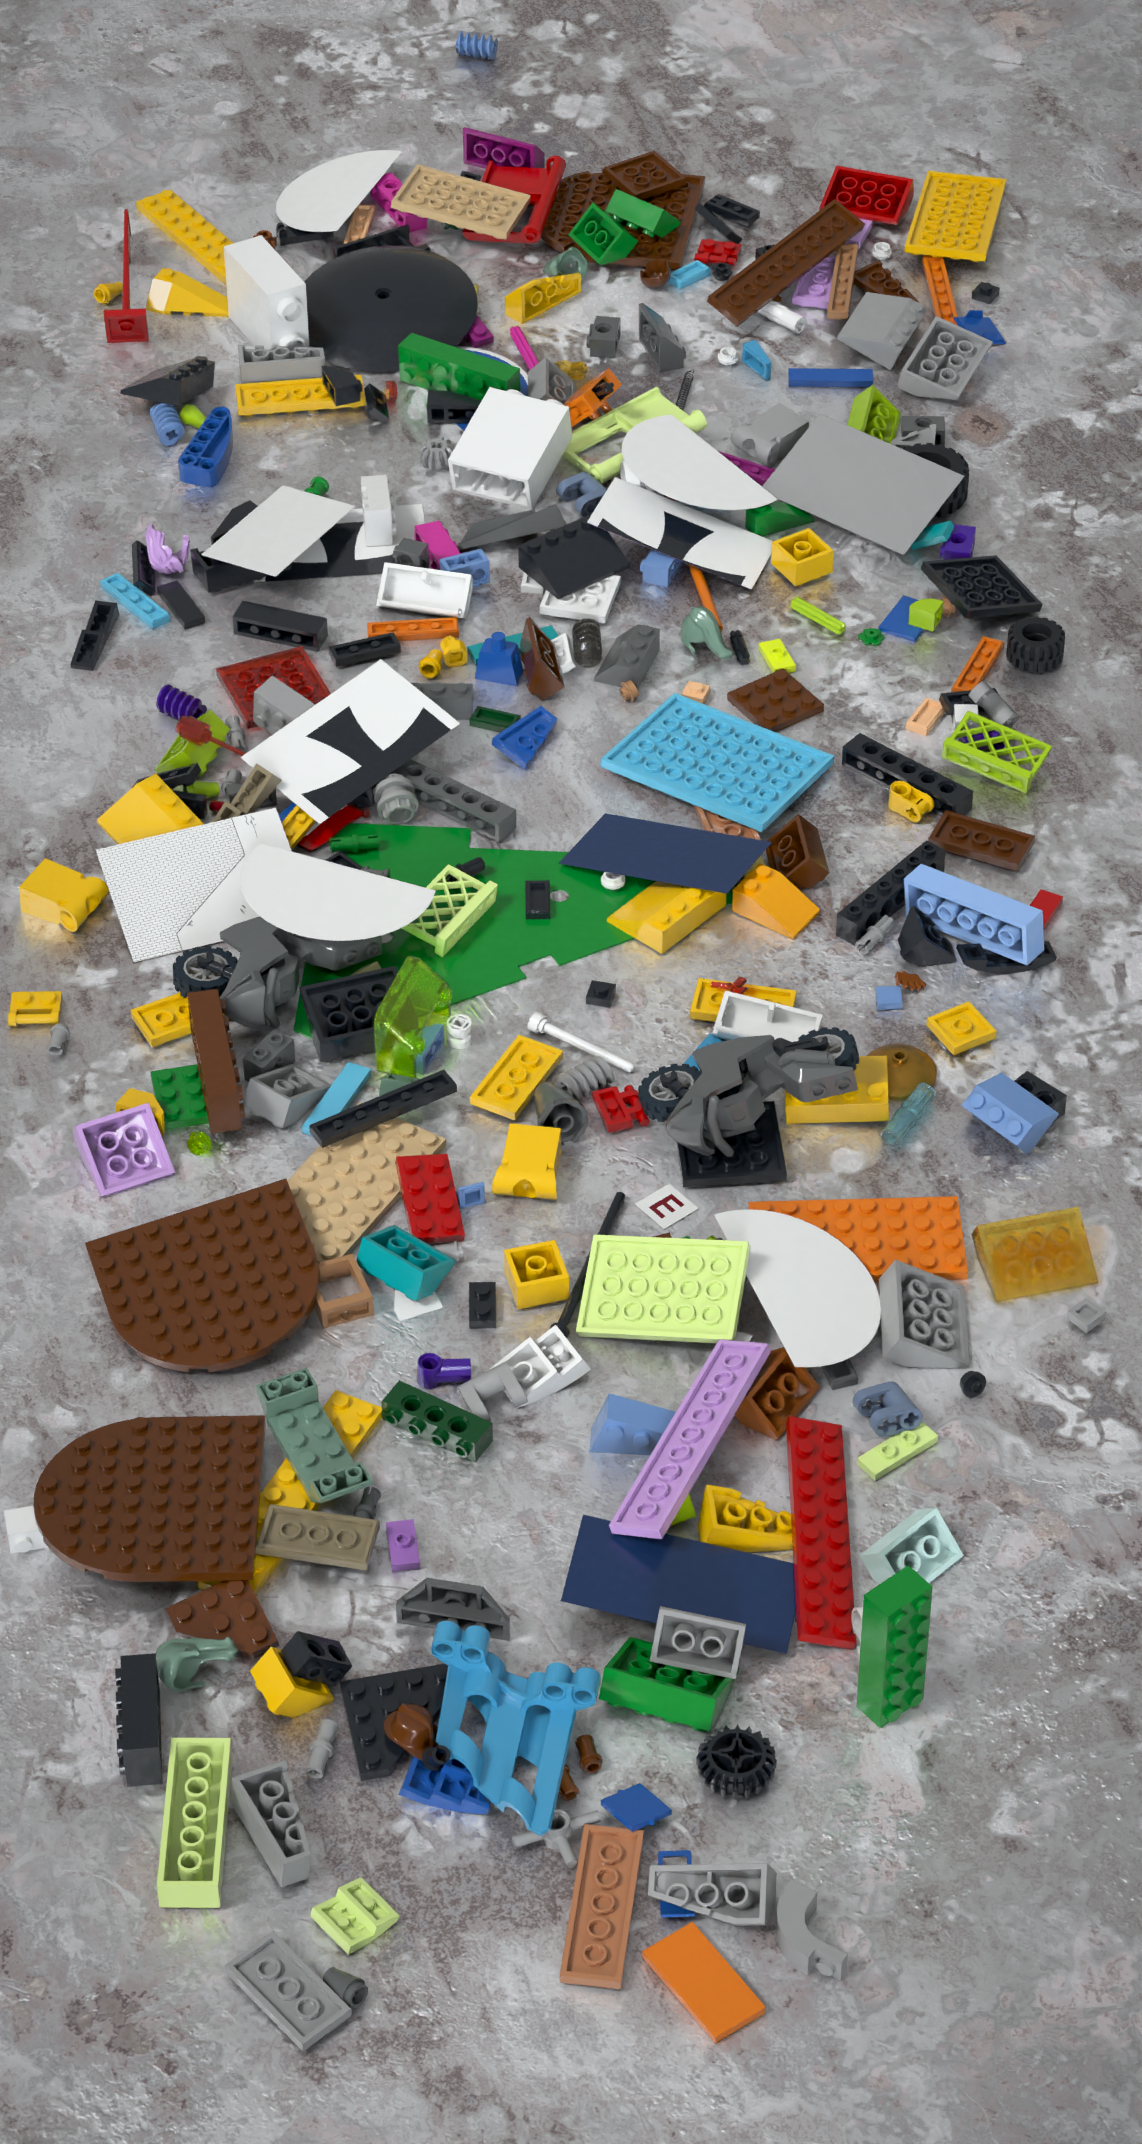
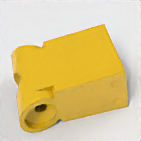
[19,858,109,932]
[492,1123,561,1200]

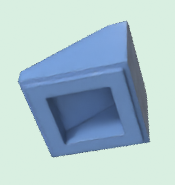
[456,1182,485,1209]

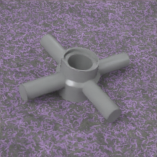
[512,1809,601,1868]

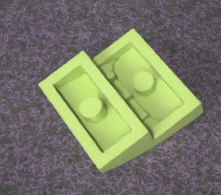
[310,1877,399,1955]

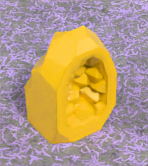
[440,635,467,668]

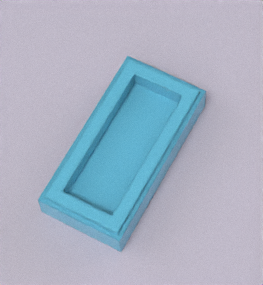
[668,260,711,289]

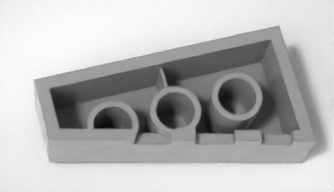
[238,345,325,384]
[230,1760,311,1888]

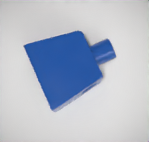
[475,632,523,686]

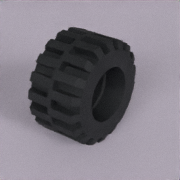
[1006,617,1065,673]

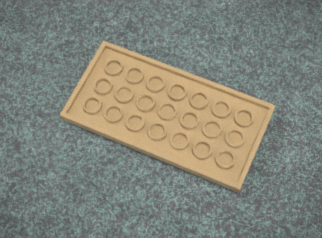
[287,1102,446,1263]

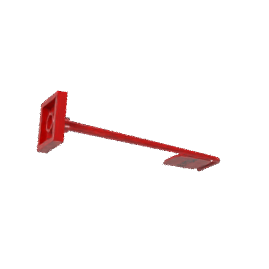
[104,209,149,343]

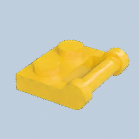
[8,991,62,1027]

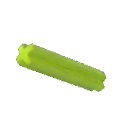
[790,597,846,635]

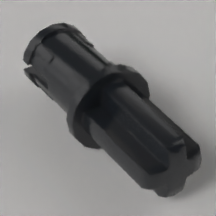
[445,857,485,882]

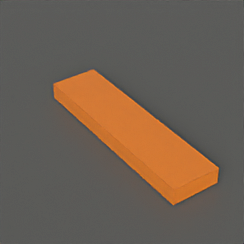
[367,617,459,641]
[951,636,1004,692]

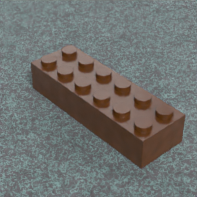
[187,989,245,1134]

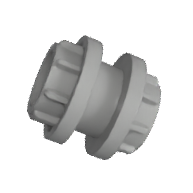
[373,774,419,825]

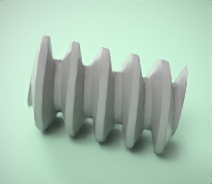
[556,1056,615,1101]

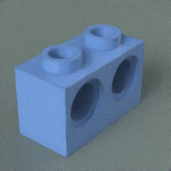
[440,549,490,587]

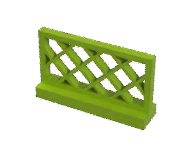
[942,711,1052,794]

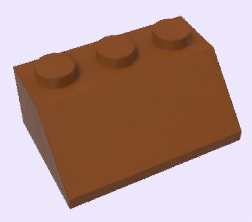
[734,1347,820,1440]

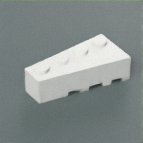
[361,475,396,546]

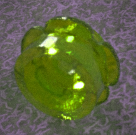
[187,1131,212,1156]

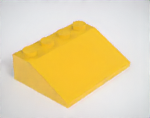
[97,773,204,845]
[607,881,726,954]
[785,1056,889,1124]

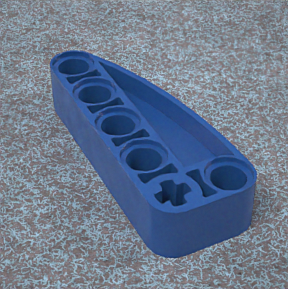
[178,407,233,487]

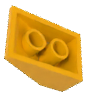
[732,863,820,940]

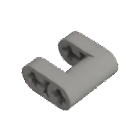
[968,681,1020,728]
[457,1361,528,1421]

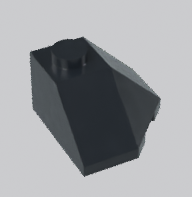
[898,906,957,967]

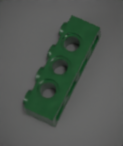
[381,1380,493,1462]

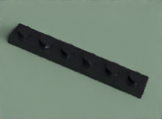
[309,1069,457,1148]

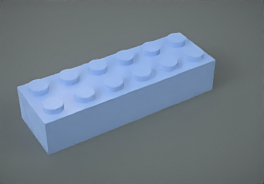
[904,864,1044,965]

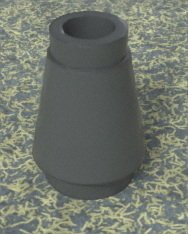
[323,1967,368,2008]

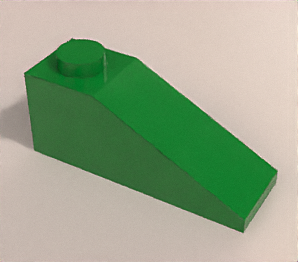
[745,501,814,537]

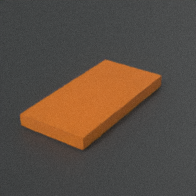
[642,1922,766,2044]

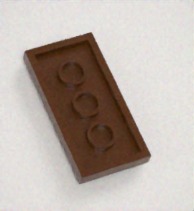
[928,810,1035,872]

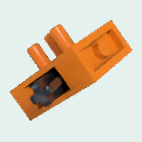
[563,368,622,427]

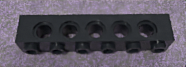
[842,733,973,816]
[836,840,946,946]

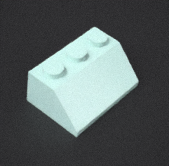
[859,1507,964,1584]

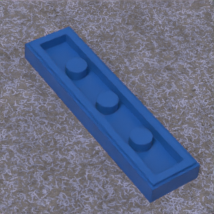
[788,368,873,387]

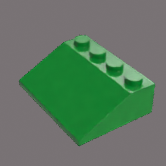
[599,1637,740,1732]

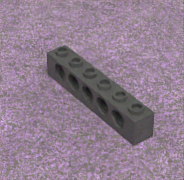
[391,759,516,842]

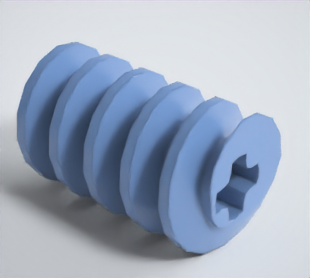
[456,31,498,60]
[150,403,185,446]

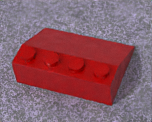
[819,165,914,225]

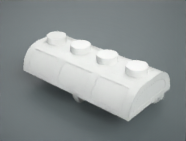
[376,562,473,619]
[712,990,823,1042]

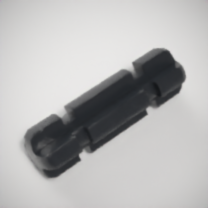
[730,630,750,665]

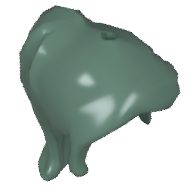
[543,247,589,279]
[679,606,734,660]
[156,1637,238,1693]

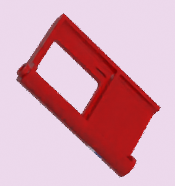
[462,155,566,244]

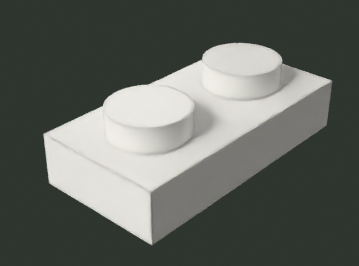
[551,633,576,674]

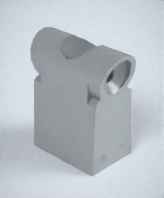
[730,403,809,468]

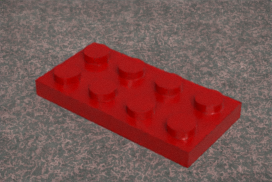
[395,1154,465,1244]

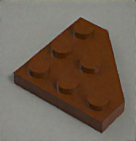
[165,1580,280,1658]

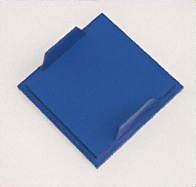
[953,310,1006,344]

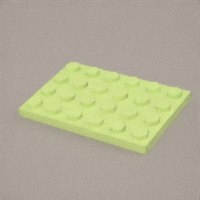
[576,1235,751,1343]

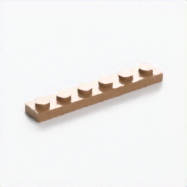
[827,244,858,320]

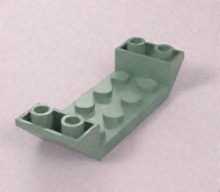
[256,1368,373,1503]

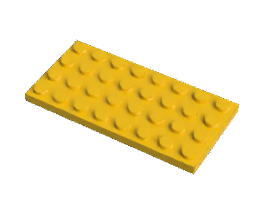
[904,171,1007,262]

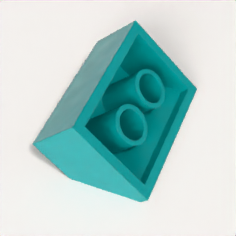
[356,1225,456,1301]

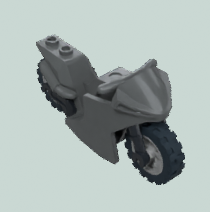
[173,916,382,1030]
[638,1027,859,1157]

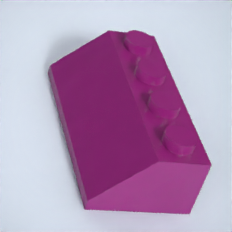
[463,127,545,169]

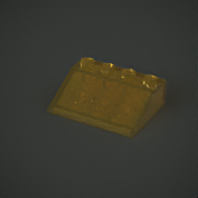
[971,1207,1099,1302]

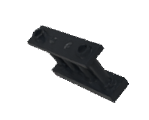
[335,225,430,258]

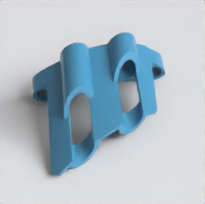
[430,1621,601,1836]

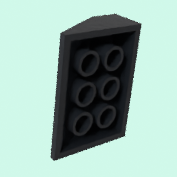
[120,356,215,406]
[518,515,630,600]
[299,966,418,1062]

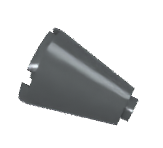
[534,1082,588,1146]

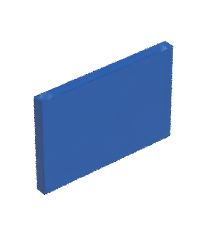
[878,595,924,642]

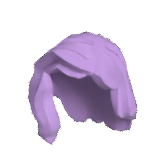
[145,524,190,575]

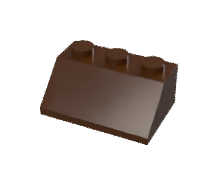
[520,617,565,701]
[766,814,830,889]

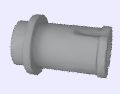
[221,768,242,796]
[47,1023,70,1056]
[432,1241,464,1262]

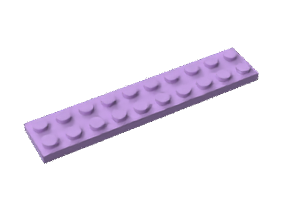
[609,1339,771,1539]

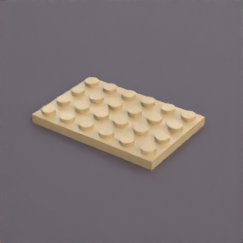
[391,164,531,240]

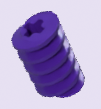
[156,684,207,725]

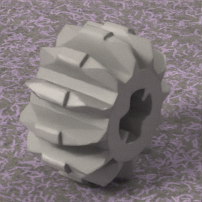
[419,437,454,471]

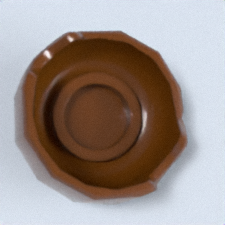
[640,259,671,288]

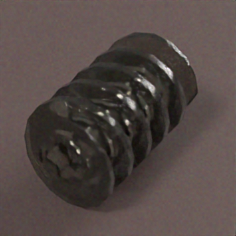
[572,618,602,668]

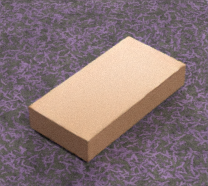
[905,697,945,736]

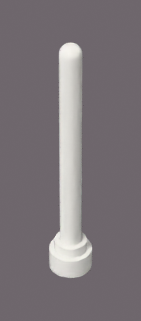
[528,1012,635,1073]

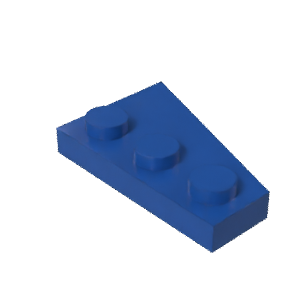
[492,706,557,770]

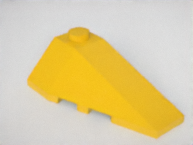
[146,268,229,317]
[505,273,581,324]
[698,1485,793,1552]

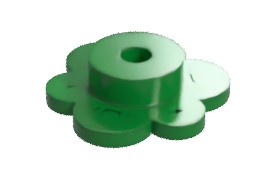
[858,628,885,646]

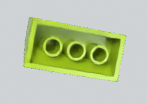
[847,385,901,444]

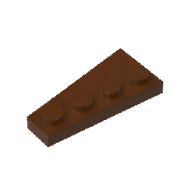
[854,260,920,303]

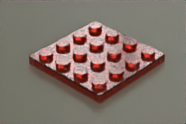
[216,646,331,729]

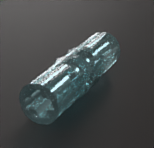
[881,1083,936,1147]

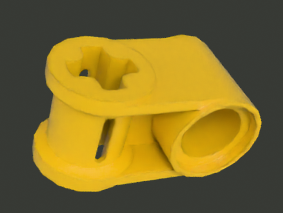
[888,781,934,823]

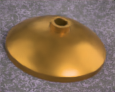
[866,1044,937,1100]

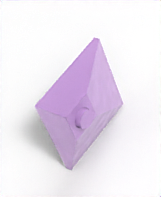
[73,1103,175,1198]

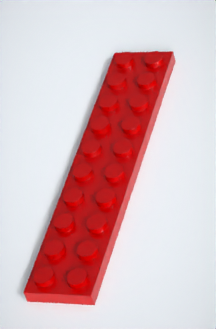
[786,1416,857,1650]

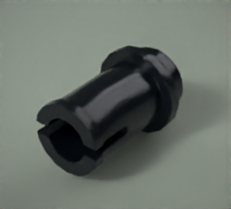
[422,1745,450,1771]

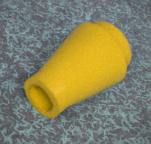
[94,281,123,304]
[419,649,442,678]

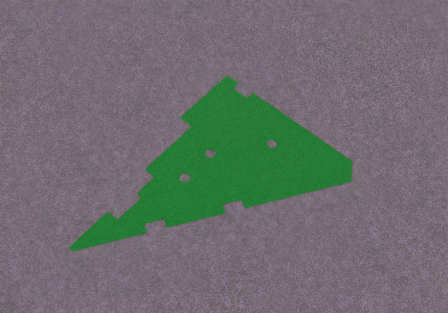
[293,823,743,1039]

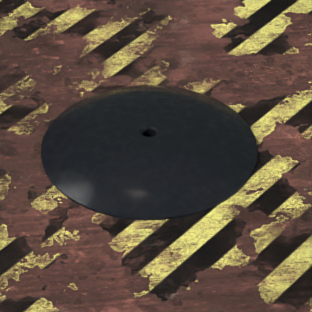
[304,245,478,373]

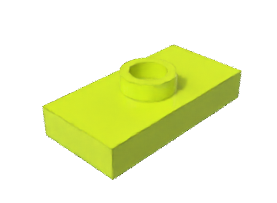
[758,638,796,673]

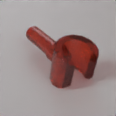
[711,977,748,994]

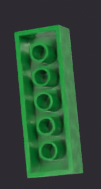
[398,333,521,401]
[856,1565,933,1728]

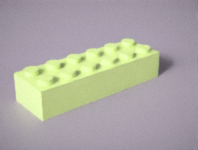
[157,1738,233,1908]

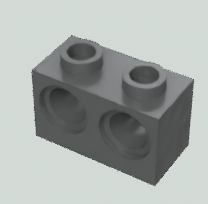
[393,538,429,569]

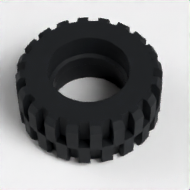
[903,443,970,519]

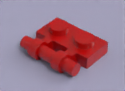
[694,239,741,266]
[592,1085,650,1133]

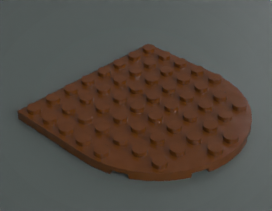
[541,169,705,270]
[85,1178,320,1372]
[33,1415,266,1582]

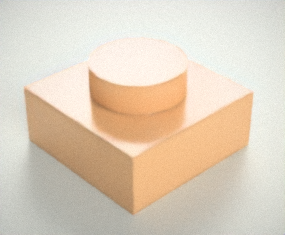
[681,681,710,704]

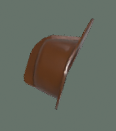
[384,1704,439,1761]

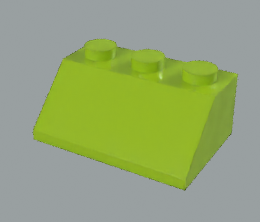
[155,710,230,777]

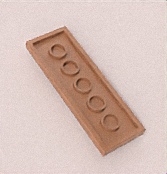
[560,1824,644,1989]

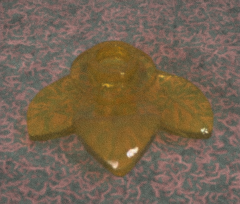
[554,360,588,380]

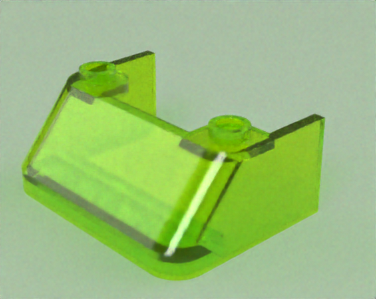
[374,956,453,1078]

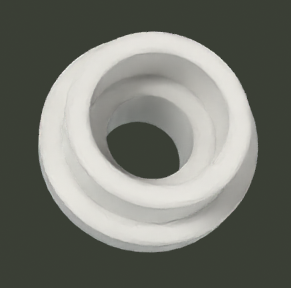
[872,242,892,260]
[718,347,739,366]
[601,872,625,890]

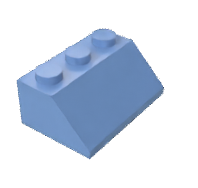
[961,1072,1059,1155]

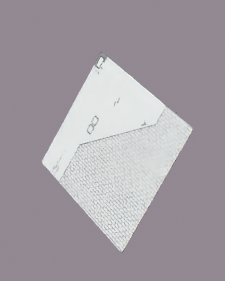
[96,808,291,962]

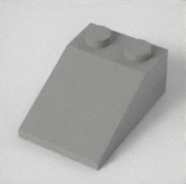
[243,1064,331,1128]

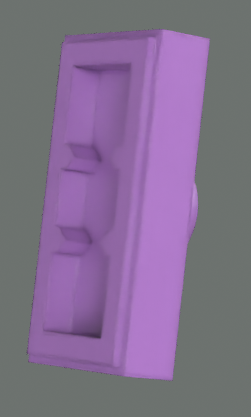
[386,1519,420,1572]

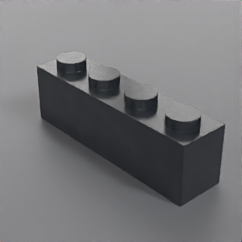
[233,601,328,652]

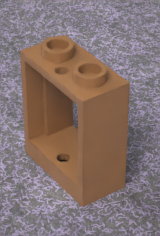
[314,1254,374,1329]

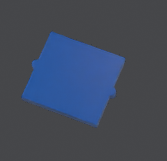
[601,1783,672,1832]

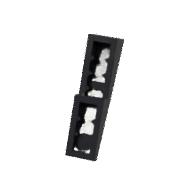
[70,600,120,671]

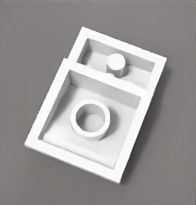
[489,1325,591,1408]

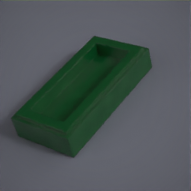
[469,706,521,733]

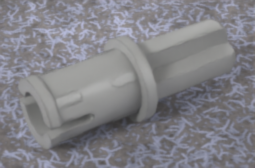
[855,915,894,954]

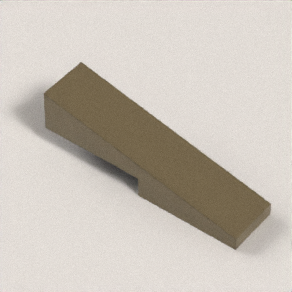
[212,763,282,822]

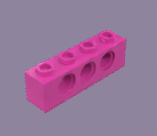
[370,172,428,233]

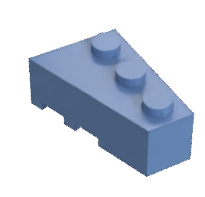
[589,1393,676,1455]

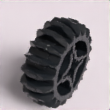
[696,1724,777,1800]

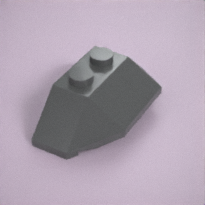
[396,1578,510,1641]

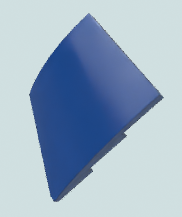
[398,1756,490,1814]

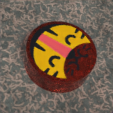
[384,380,397,402]

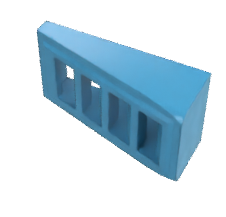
[742,340,771,381]

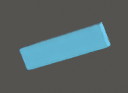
[100,573,171,629]
[302,1062,371,1136]

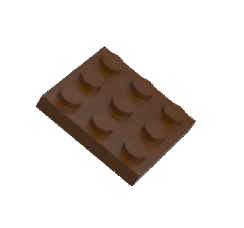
[604,151,686,200]
[727,669,824,732]

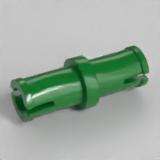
[329,833,379,853]

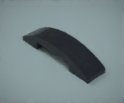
[956,941,1057,974]

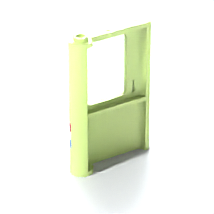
[562,387,707,484]

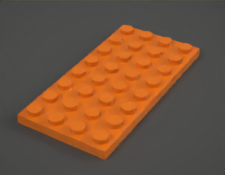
[748,1196,968,1282]

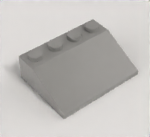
[836,292,928,370]
[897,316,993,400]
[879,1259,970,1369]

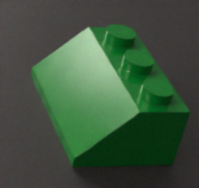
[606,189,681,238]
[568,203,638,265]

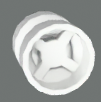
[446,1014,472,1049]

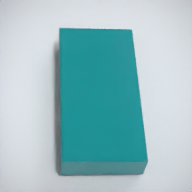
[910,520,954,550]

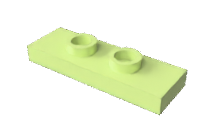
[857,1422,938,1481]

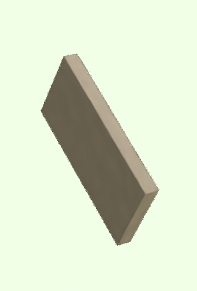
[256,1504,380,1570]

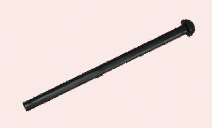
[550,1192,626,1338]

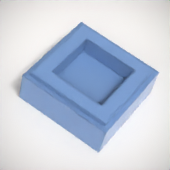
[875,986,903,1010]

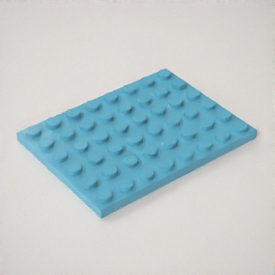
[600,693,834,832]

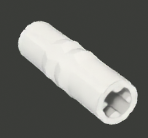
[757,300,807,333]

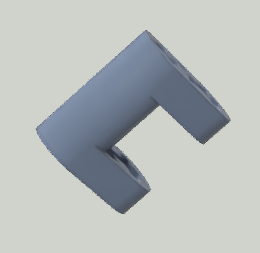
[556,472,607,517]
[852,1381,923,1437]

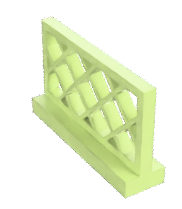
[402,864,498,957]

